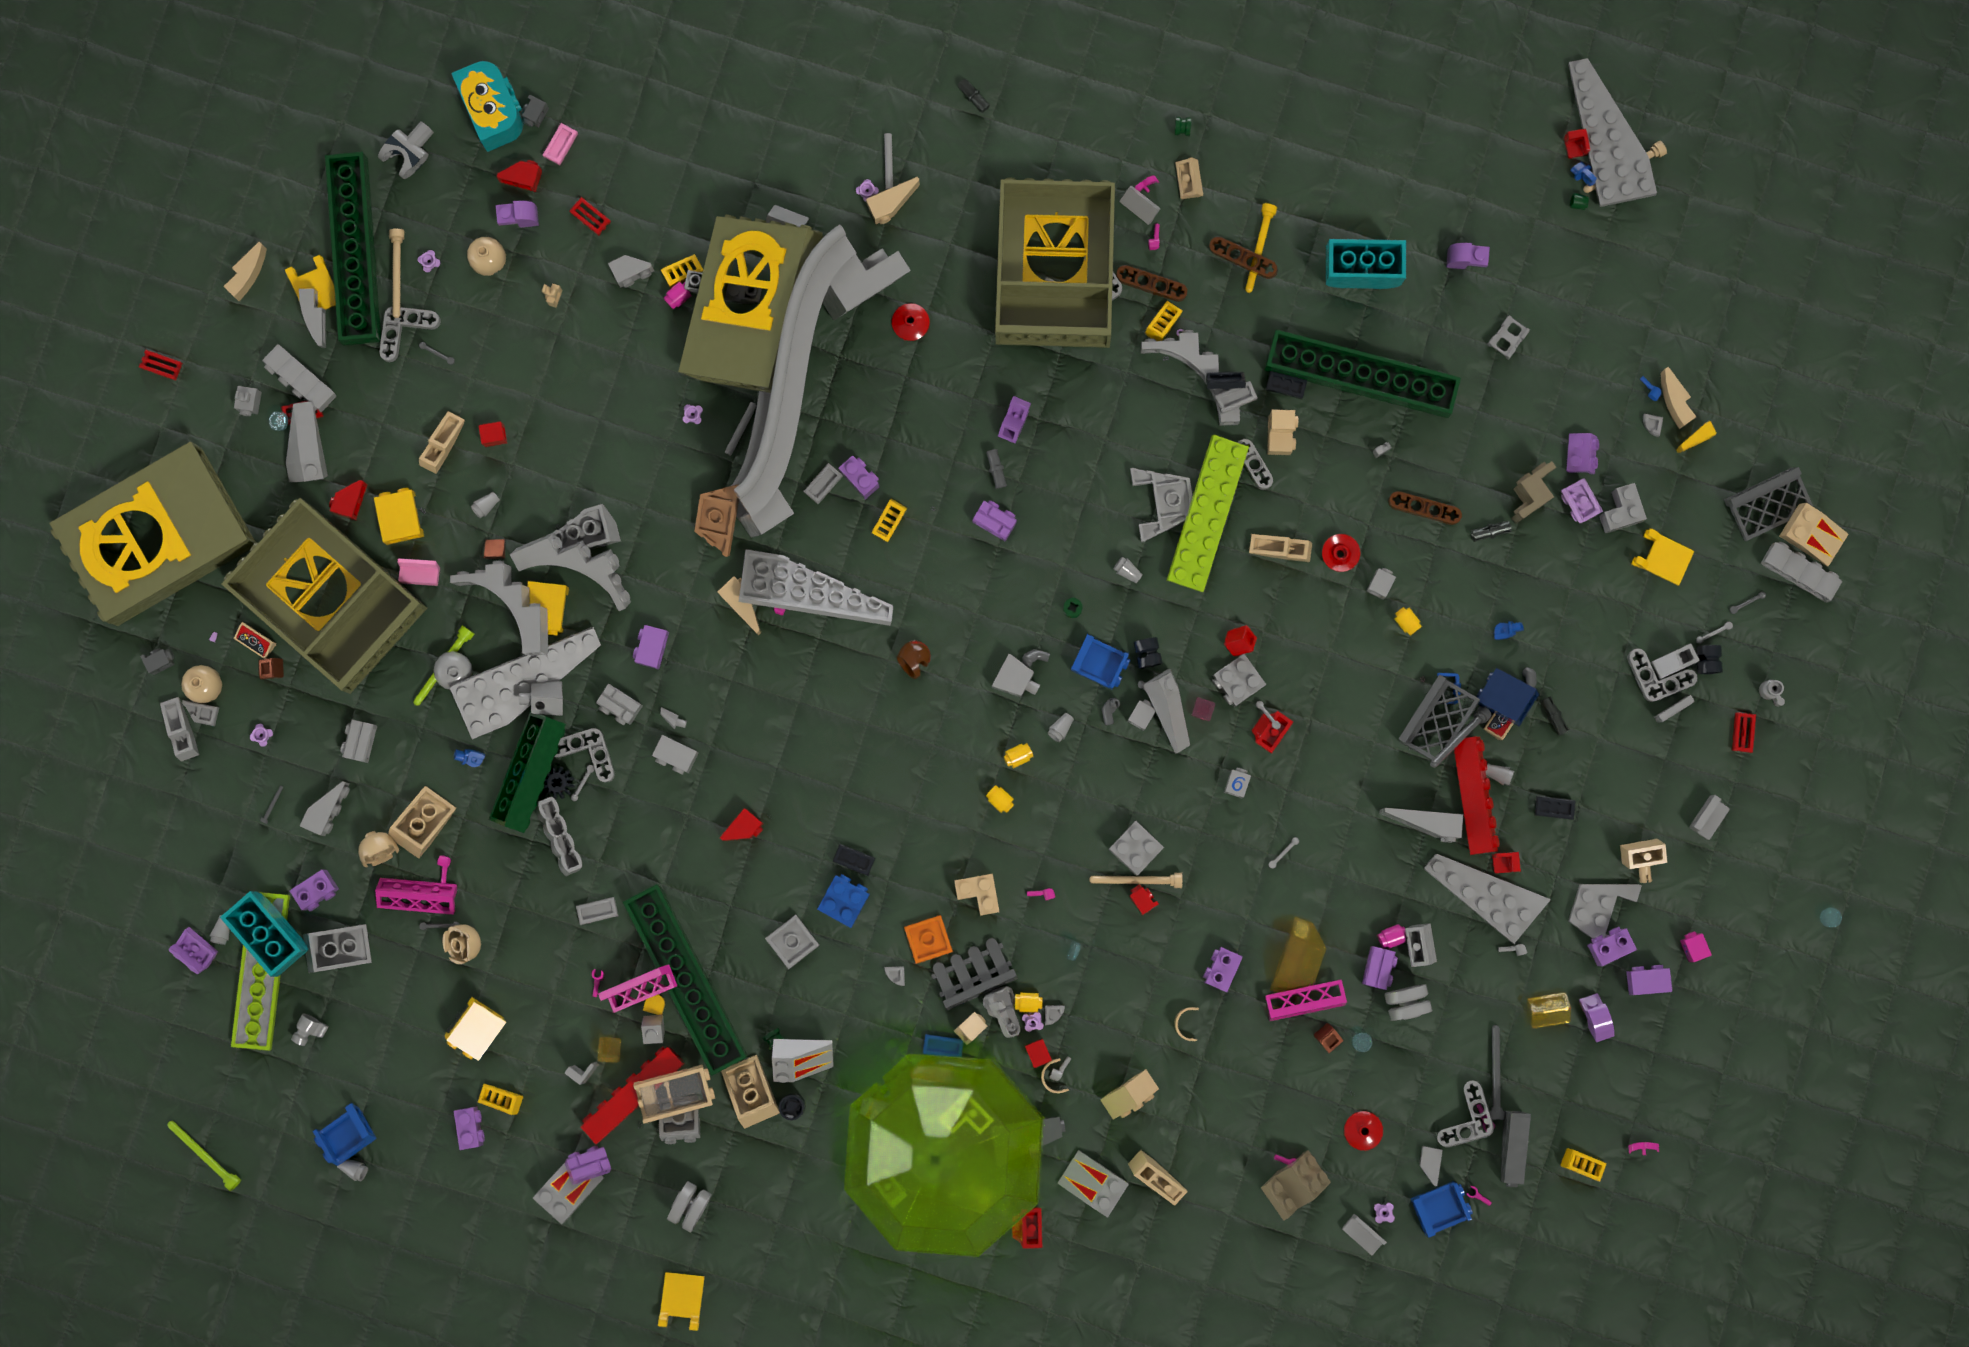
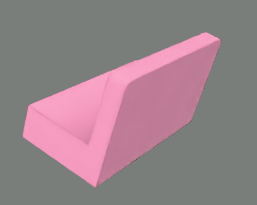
[397,559,440,586]

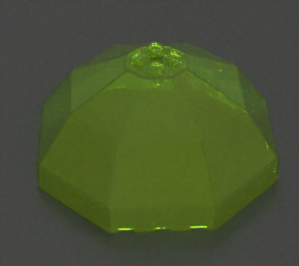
[844,1054,1045,1257]

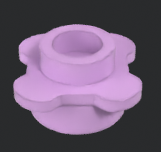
[856,179,879,202]
[418,250,440,272]
[683,405,703,424]
[250,724,273,746]
[1022,1012,1044,1032]
[1374,1203,1395,1223]

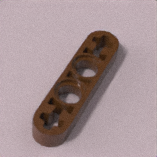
[1210,237,1278,279]
[1116,265,1187,302]
[1388,491,1462,525]

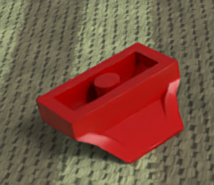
[1252,711,1293,753]
[1012,1207,1042,1248]

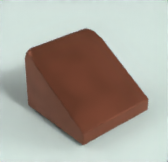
[484,539,505,559]
[259,658,284,679]
[1314,1023,1344,1053]

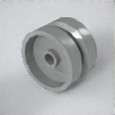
[1384,984,1433,1021]
[667,1181,712,1233]

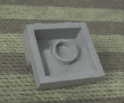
[1212,654,1266,707]
[659,1096,700,1144]

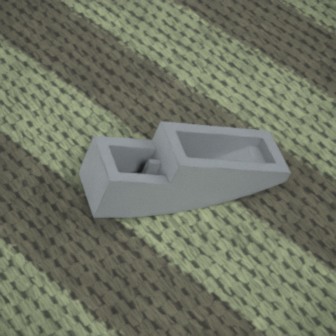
[299,289,326,348]
[160,697,199,761]

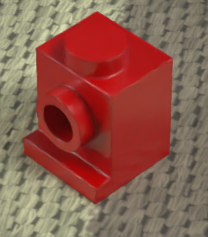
[1129,884,1159,915]

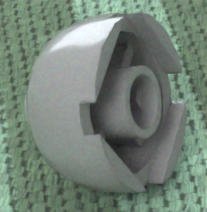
[433,651,473,689]

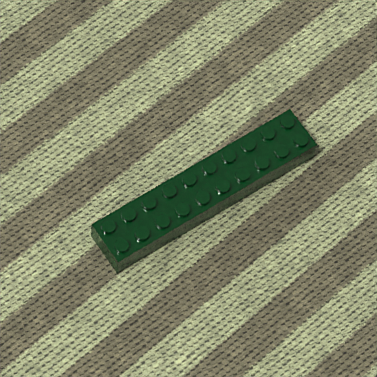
[325,152,381,346]
[1264,329,1461,418]
[623,884,748,1076]

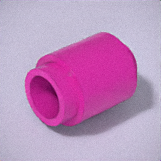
[664,282,692,309]
[1377,924,1407,949]

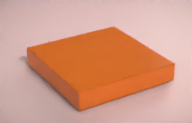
[904,915,953,964]

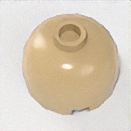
[467,237,506,276]
[181,665,222,704]
[358,831,399,867]
[442,924,481,964]

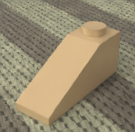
[866,177,920,224]
[718,577,761,635]
[1128,1150,1188,1206]

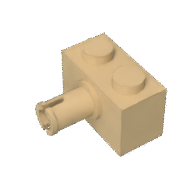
[1620,839,1667,883]

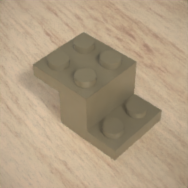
[1511,461,1556,524]
[1261,1150,1331,1221]

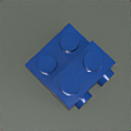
[817,874,870,928]

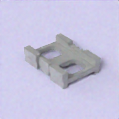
[1487,315,1530,360]

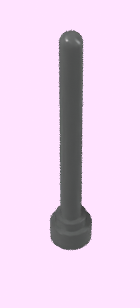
[1430,706,1491,768]
[1489,1025,1505,1120]

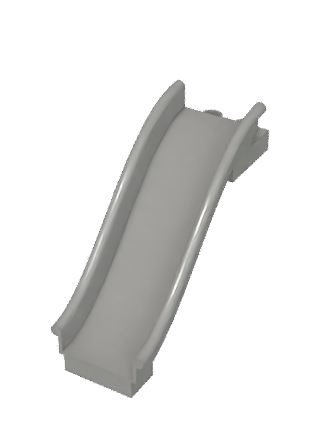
[731,225,911,538]

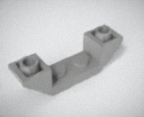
[684,270,762,304]

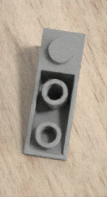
[300,781,350,836]

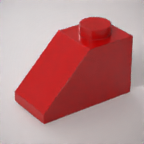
[497,160,542,192]
[329,480,368,520]
[720,808,764,841]

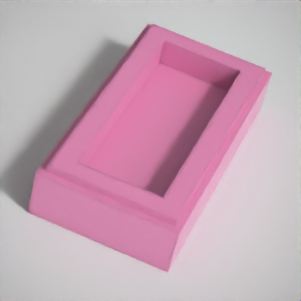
[543,123,578,166]

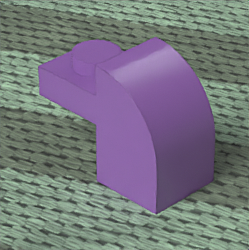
[496,201,539,228]
[1446,243,1490,269]
[998,396,1031,443]
[1579,993,1614,1042]

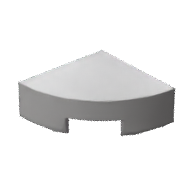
[1643,414,1663,437]
[1373,442,1392,458]
[885,966,905,986]
[1045,1006,1065,1025]

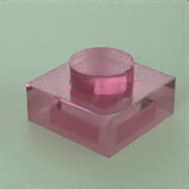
[1191,697,1216,722]

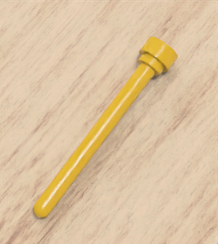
[1245,203,1277,293]

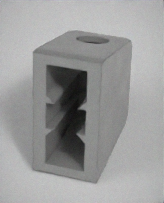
[992,654,1040,697]
[519,681,563,716]

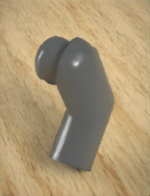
[1022,649,1050,667]
[1522,667,1537,687]
[1102,698,1120,726]

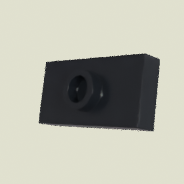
[1265,371,1307,399]
[1206,372,1246,390]
[1534,796,1576,820]
[832,844,876,876]

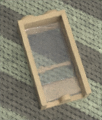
[634,1064,715,1124]

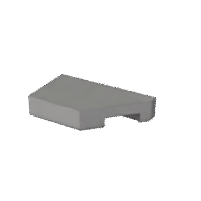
[182,700,219,726]
[1419,1146,1442,1186]

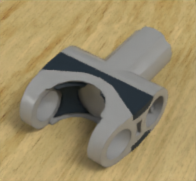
[378,122,434,179]

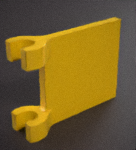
[285,255,336,310]
[1631,528,1694,586]
[658,1272,705,1331]

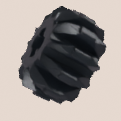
[543,767,575,799]

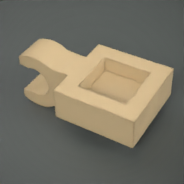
[541,283,563,308]

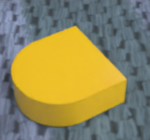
[643,994,665,1015]

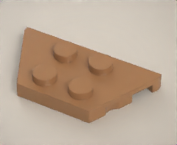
[694,484,739,557]

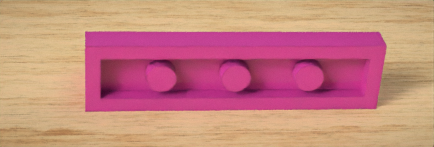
[375,878,457,915]
[598,965,677,1013]
[1265,980,1347,1021]

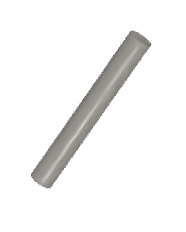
[884,133,893,190]
[725,402,757,456]

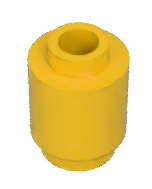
[1394,607,1422,636]
[1003,743,1033,769]
[986,785,1014,813]
[1015,992,1042,1013]

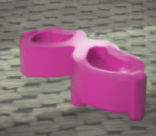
[1135,176,1159,193]
[1628,1142,1659,1155]

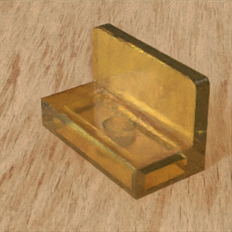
[1527,992,1571,1028]

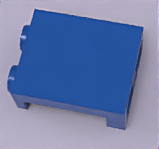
[1071,634,1130,690]
[313,1103,377,1166]
[1411,1181,1473,1238]

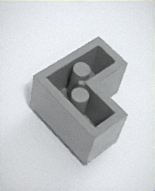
[1599,483,1647,534]

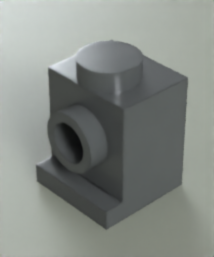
[522,95,549,128]
[140,648,175,675]

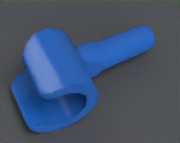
[1640,376,1661,401]

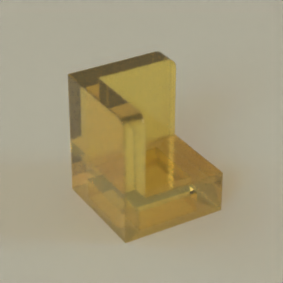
[598,1037,621,1063]

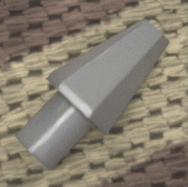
[660,707,687,729]

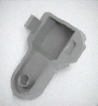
[983,986,1020,1038]

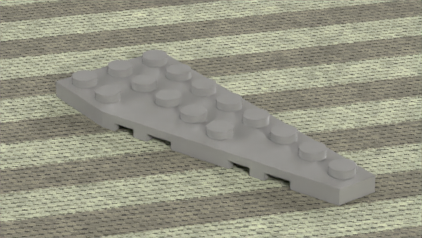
[1568,58,1657,207]
[738,550,893,626]
[449,627,601,739]

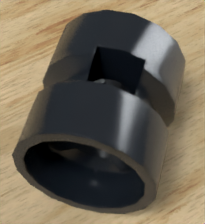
[1133,637,1163,669]
[1696,645,1723,674]
[779,1093,806,1120]

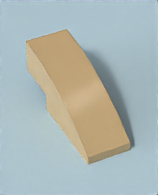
[224,242,267,301]
[1660,367,1696,429]
[419,411,465,474]
[1249,534,1312,562]

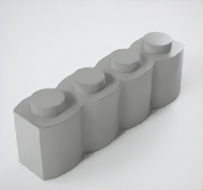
[262,344,337,412]
[1761,542,1842,602]
[536,797,582,876]

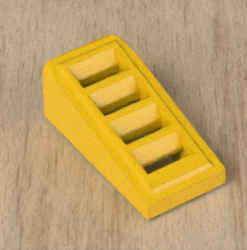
[661,254,703,288]
[1145,301,1183,341]
[1676,421,1716,453]
[872,499,908,542]
[478,1084,523,1115]
[1561,1148,1607,1182]

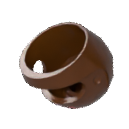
[897,640,931,679]

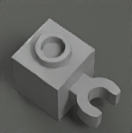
[234,386,262,416]

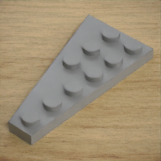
[1423,854,1551,944]

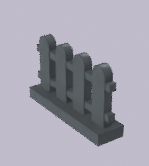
[931,938,1018,1011]

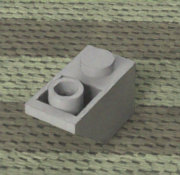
[608,255,654,288]
[1651,644,1700,679]

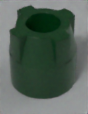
[1570,193,1589,210]

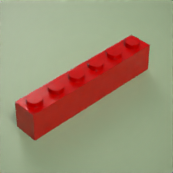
[1454,737,1500,855]
[581,1046,685,1144]

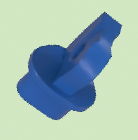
[1571,162,1597,186]
[1494,621,1524,640]
[454,749,485,767]

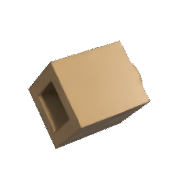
[954,1012,987,1045]

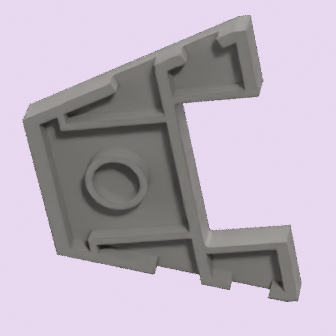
[1130,468,1193,542]
[1568,884,1642,939]

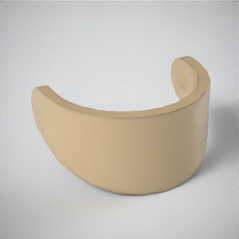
[1174,1007,1199,1041]
[1041,1058,1069,1093]

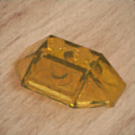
[1270,917,1326,997]

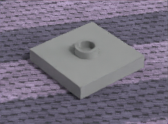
[765,915,820,969]

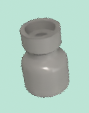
[1759,680,1785,707]
[291,1014,329,1046]

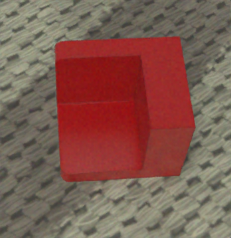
[1564,129,1591,159]
[479,421,507,447]
[1224,625,1257,656]
[1492,852,1521,873]
[1025,1038,1052,1068]

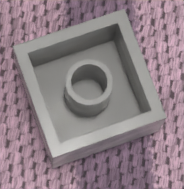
[1108,821,1164,876]

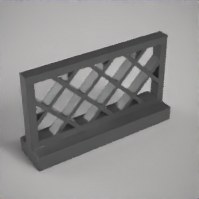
[1724,467,1813,541]
[1399,675,1480,765]

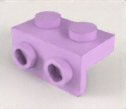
[1561,478,1603,523]

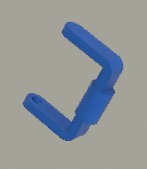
[1437,673,1461,705]

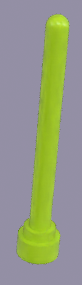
[414,625,475,706]
[167,1121,241,1191]

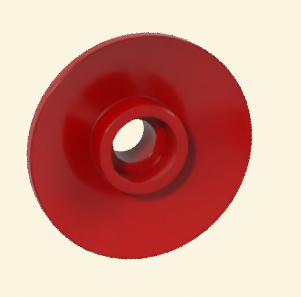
[892,303,930,341]
[1322,534,1360,572]
[1344,1111,1383,1151]

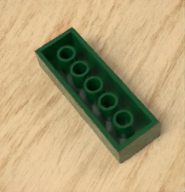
[488,711,566,833]

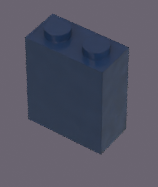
[1477,668,1539,727]

